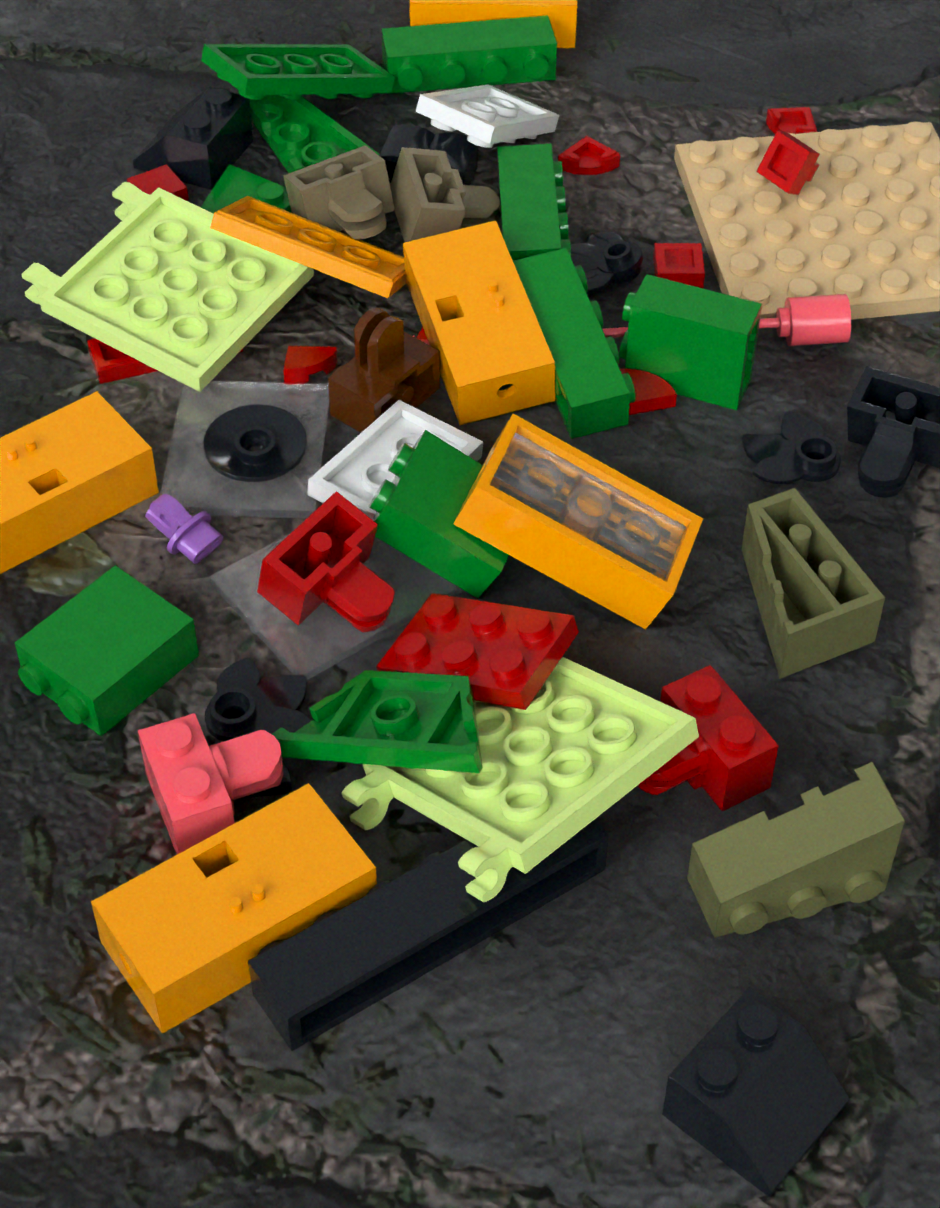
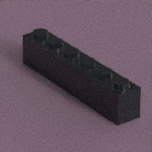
[248,820,609,1051]

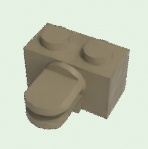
[283,145,395,239]
[390,147,500,243]

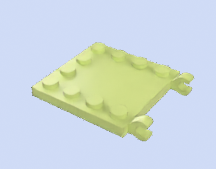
[21,182,314,392]
[342,657,699,902]

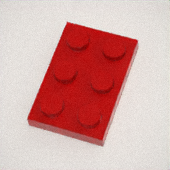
[376,593,579,710]

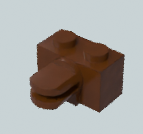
[328,308,440,433]

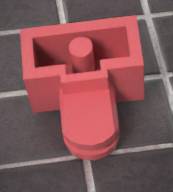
[138,713,284,854]

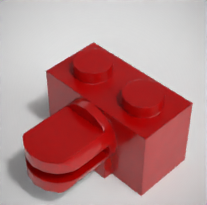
[257,491,395,632]
[638,665,779,812]

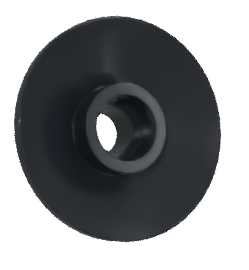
[203,404,307,482]

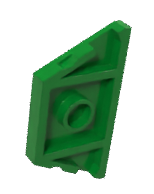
[272,670,483,773]

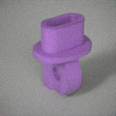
[145,494,224,564]

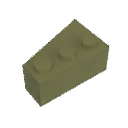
[741,488,885,679]
[687,762,905,938]

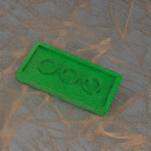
[201,44,395,100]

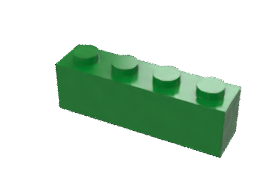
[382,15,557,94]
[497,143,571,261]
[513,248,636,439]

